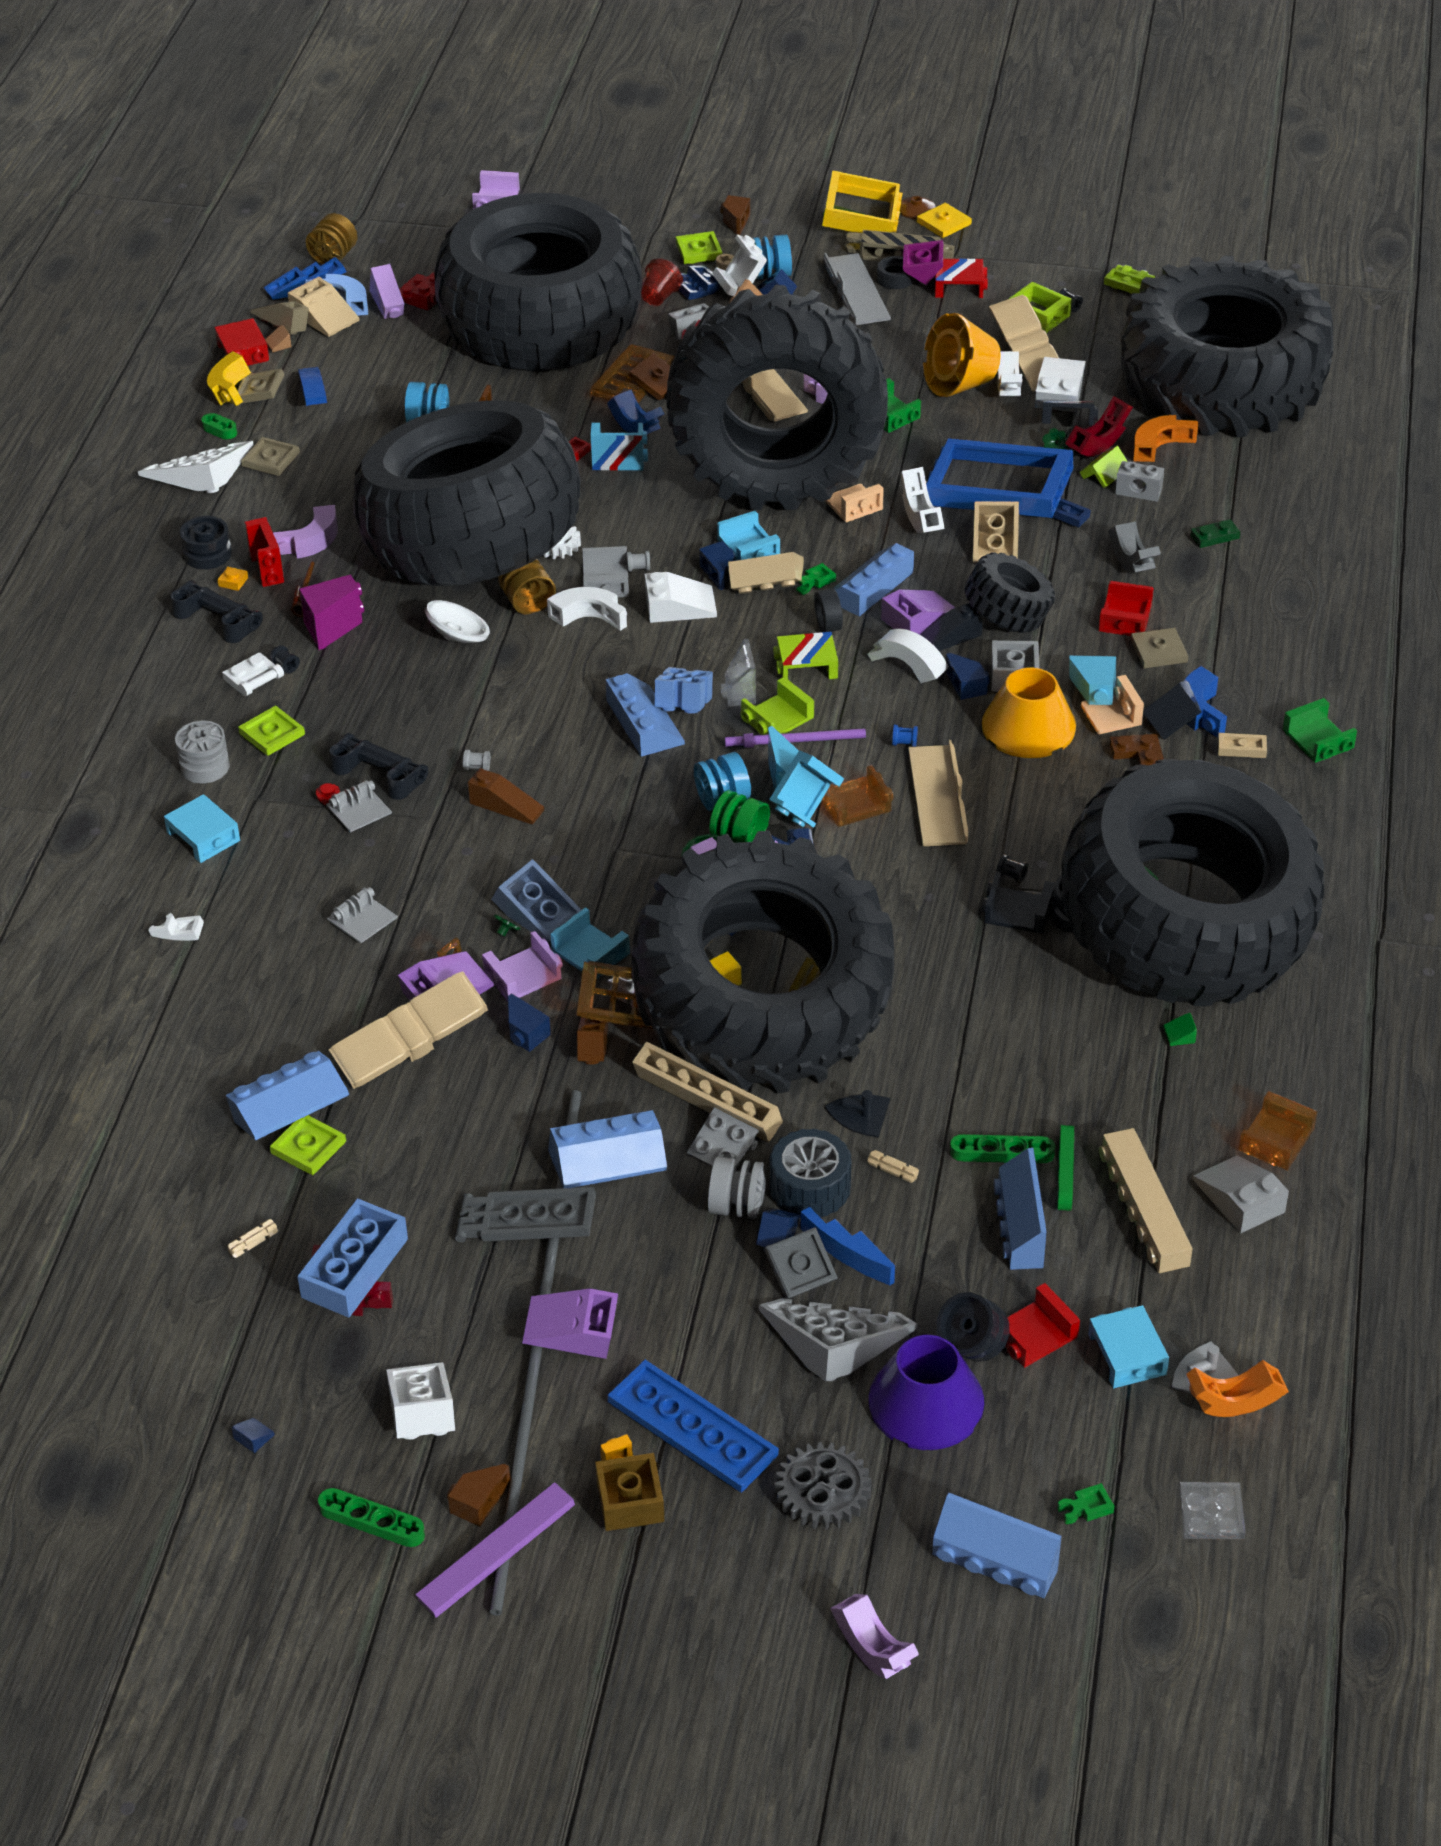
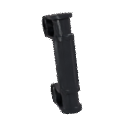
[171,580,263,643]
[330,733,428,800]

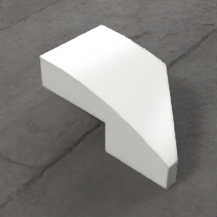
[148,913,204,941]

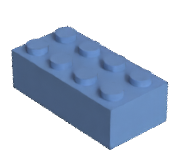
[298,1199,408,1318]

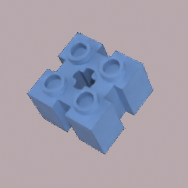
[655,667,713,713]

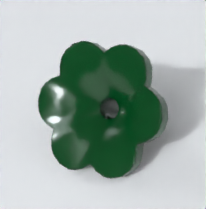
[1042,428,1068,449]
[493,914,521,937]

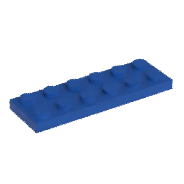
[608,1360,779,1493]

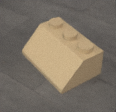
[728,552,804,594]

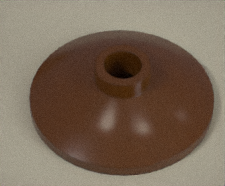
[900,196,936,219]

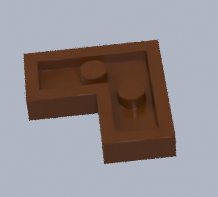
[1110,734,1164,765]

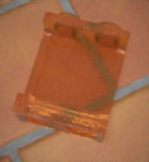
[821,765,894,827]
[1238,1091,1318,1171]

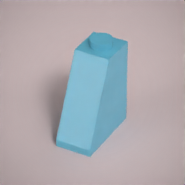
[1069,656,1116,705]

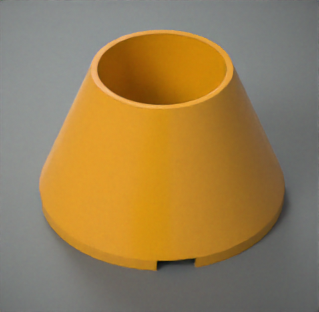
[923,313,1001,397]
[982,668,1076,758]

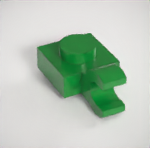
[796,563,836,595]

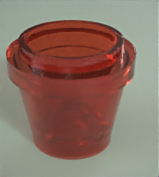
[641,259,683,306]

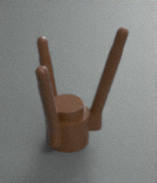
[290,561,315,618]

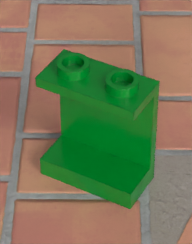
[884,378,921,433]
[1283,698,1357,763]

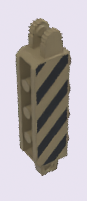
[846,230,955,261]

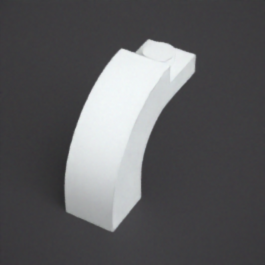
[997,352,1022,397]
[900,467,944,533]
[547,587,627,631]
[868,629,949,683]

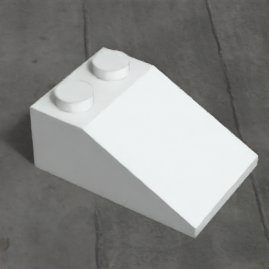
[1036,357,1085,412]
[645,572,717,623]
[386,1362,455,1439]

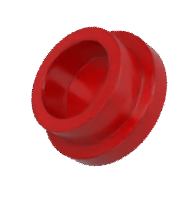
[316,783,340,805]

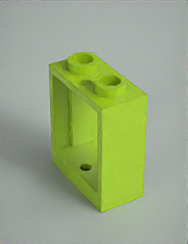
[1009,282,1071,333]

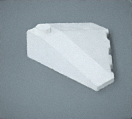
[138,441,254,493]

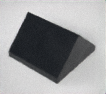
[1143,680,1202,740]

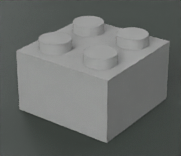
[991,640,1039,692]

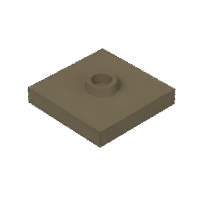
[237,369,285,404]
[241,437,300,476]
[1131,628,1189,668]

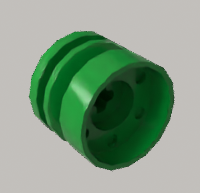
[709,790,770,843]

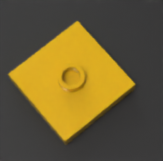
[917,203,972,238]

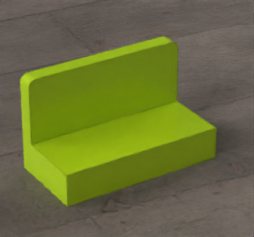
[1080,446,1128,488]

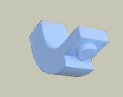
[306,274,368,316]

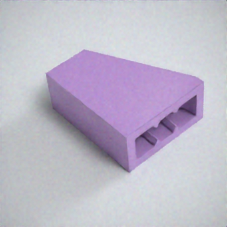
[370,264,404,319]

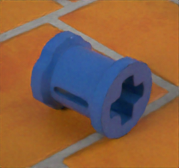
[892,725,918,747]

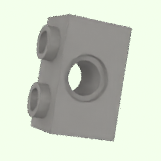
[1116,461,1164,502]

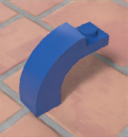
[607,390,664,434]
[1185,666,1227,738]

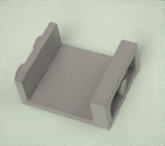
[582,546,629,597]

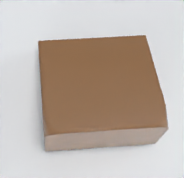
[265,325,291,352]

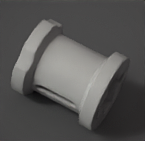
[627,551,650,572]
[463,749,491,771]

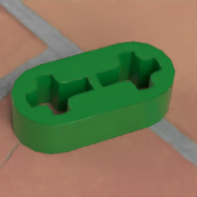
[201,413,237,440]

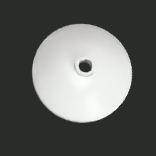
[425,600,490,643]

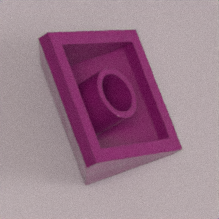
[903,240,944,285]

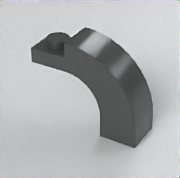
[1108,521,1161,573]

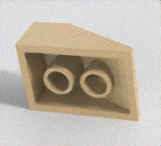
[973,502,1019,563]

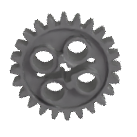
[775,1442,871,1530]

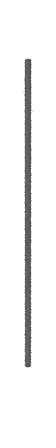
[490,1090,581,1616]

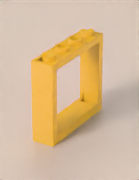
[822,171,903,233]

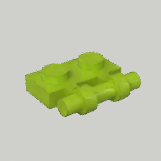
[1104,265,1155,294]

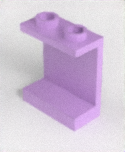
[472,170,520,210]
[482,931,563,1001]

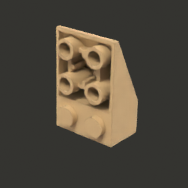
[288,277,360,337]

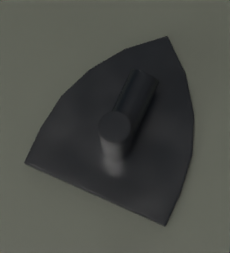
[825,1090,890,1138]

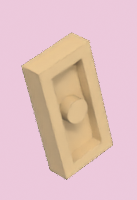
[1218,733,1267,758]

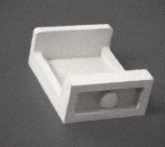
[712,234,767,297]

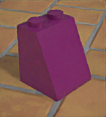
[299,574,364,650]

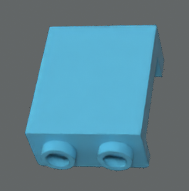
[717,511,780,561]
[769,750,844,828]
[164,794,240,863]
[1088,1305,1169,1389]

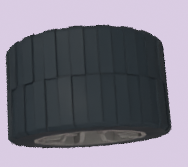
[770,1129,851,1217]

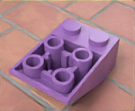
[881,589,955,635]
[398,951,494,1001]
[522,1289,618,1359]

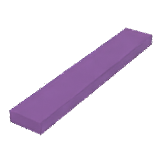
[416,1482,575,1618]

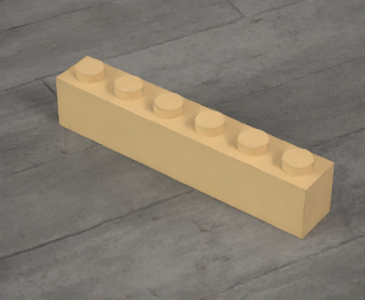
[632,1042,783,1143]
[1099,1128,1193,1273]

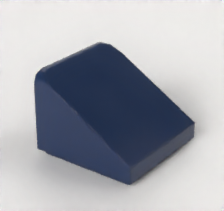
[232,1418,275,1454]

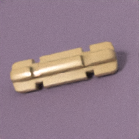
[867,1150,919,1183]
[227,1219,278,1258]

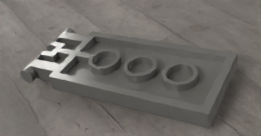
[455,1187,596,1242]

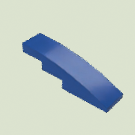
[264,257,346,300]
[298,367,327,406]
[801,1207,895,1286]

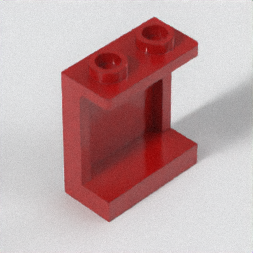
[214,318,269,366]
[245,517,284,587]
[1099,581,1154,636]

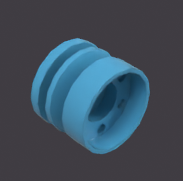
[753,234,792,280]
[405,382,450,422]
[694,752,751,811]

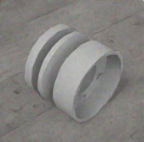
[175,720,230,784]
[708,1157,765,1219]

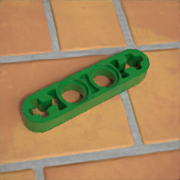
[1058,1125,1074,1211]
[950,1134,1055,1164]
[318,1488,425,1547]

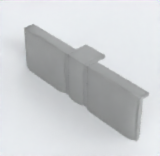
[824,253,891,325]

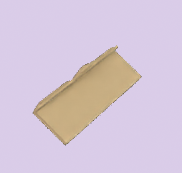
[989,295,1059,392]
[741,369,808,422]
[909,740,968,846]
[329,971,488,1089]

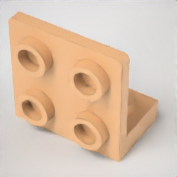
[825,484,883,523]
[1081,675,1144,734]

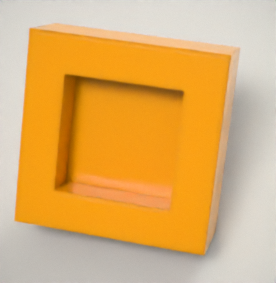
[218,567,248,591]
[600,1434,633,1461]

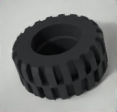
[965,552,1055,633]

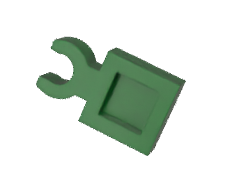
[1057,1483,1114,1524]

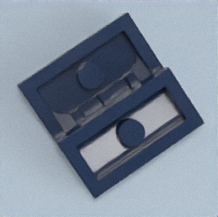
[669,265,723,300]

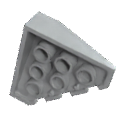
[759,1298,917,1381]

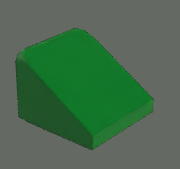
[1164,1013,1197,1046]

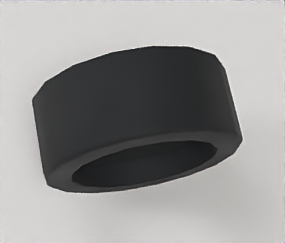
[877,256,914,289]
[814,588,843,632]

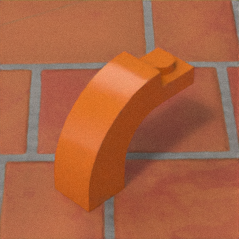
[1133,415,1198,462]
[1186,1360,1289,1417]

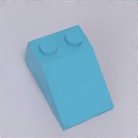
[768,726,799,791]

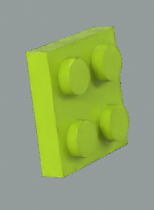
[676,231,723,264]
[238,706,305,756]
[270,1115,346,1175]

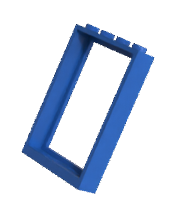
[926,438,1074,518]

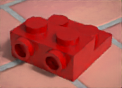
[399,272,437,311]

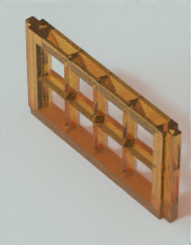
[590,344,675,403]
[577,961,653,1029]

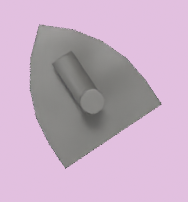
[1172,1341,1238,1393]

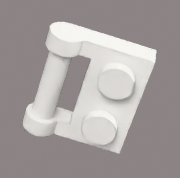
[222,652,284,696]

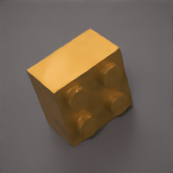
[595,1453,665,1531]

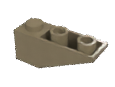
[251,301,309,334]

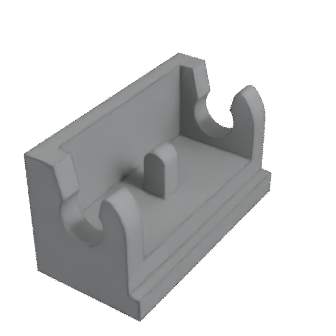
[668,303,709,340]

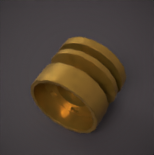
[306,213,358,265]
[498,559,556,615]

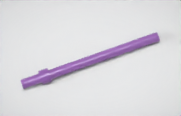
[725,729,866,748]

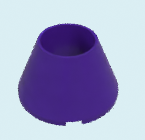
[869,1335,984,1450]

